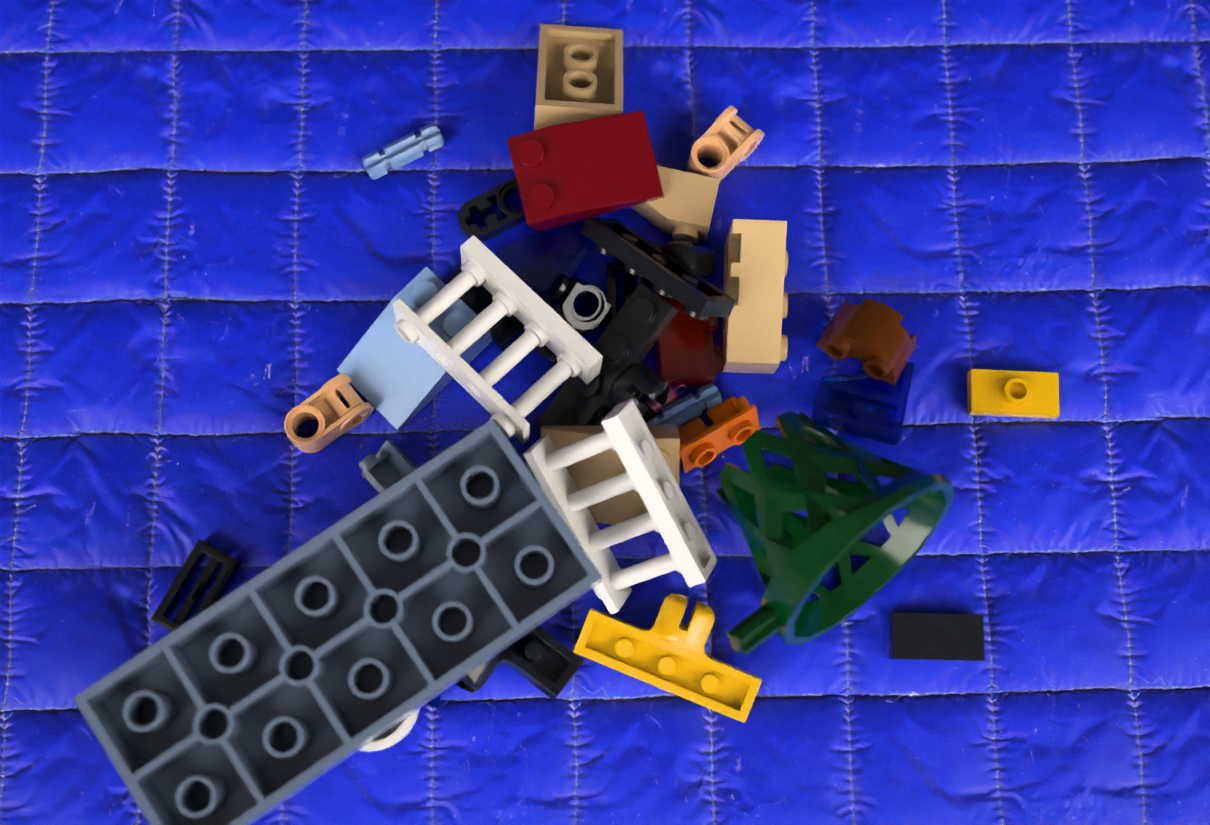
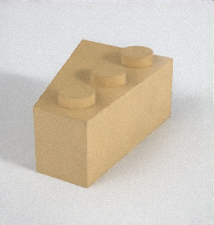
[722,219,788,374]

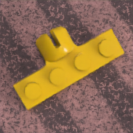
[573,593,762,723]

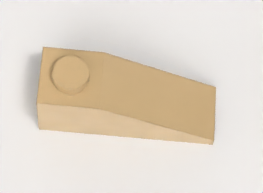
[631,165,720,242]

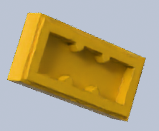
[967,369,1060,419]

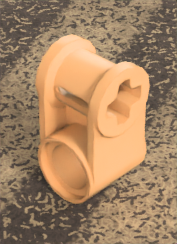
[686,105,765,183]
[284,373,374,453]

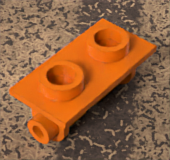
[677,395,760,473]

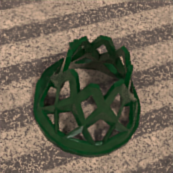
[716,411,955,656]

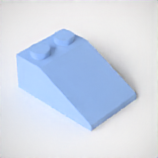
[336,266,492,432]

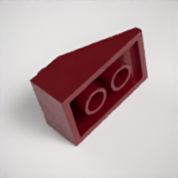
[507,111,664,231]

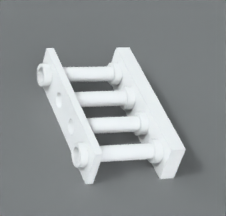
[393,235,603,445]
[523,399,718,615]

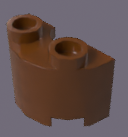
[815,298,917,386]

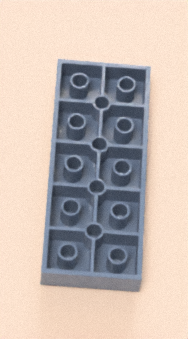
[73,419,602,825]

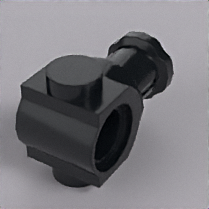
[533,273,613,364]

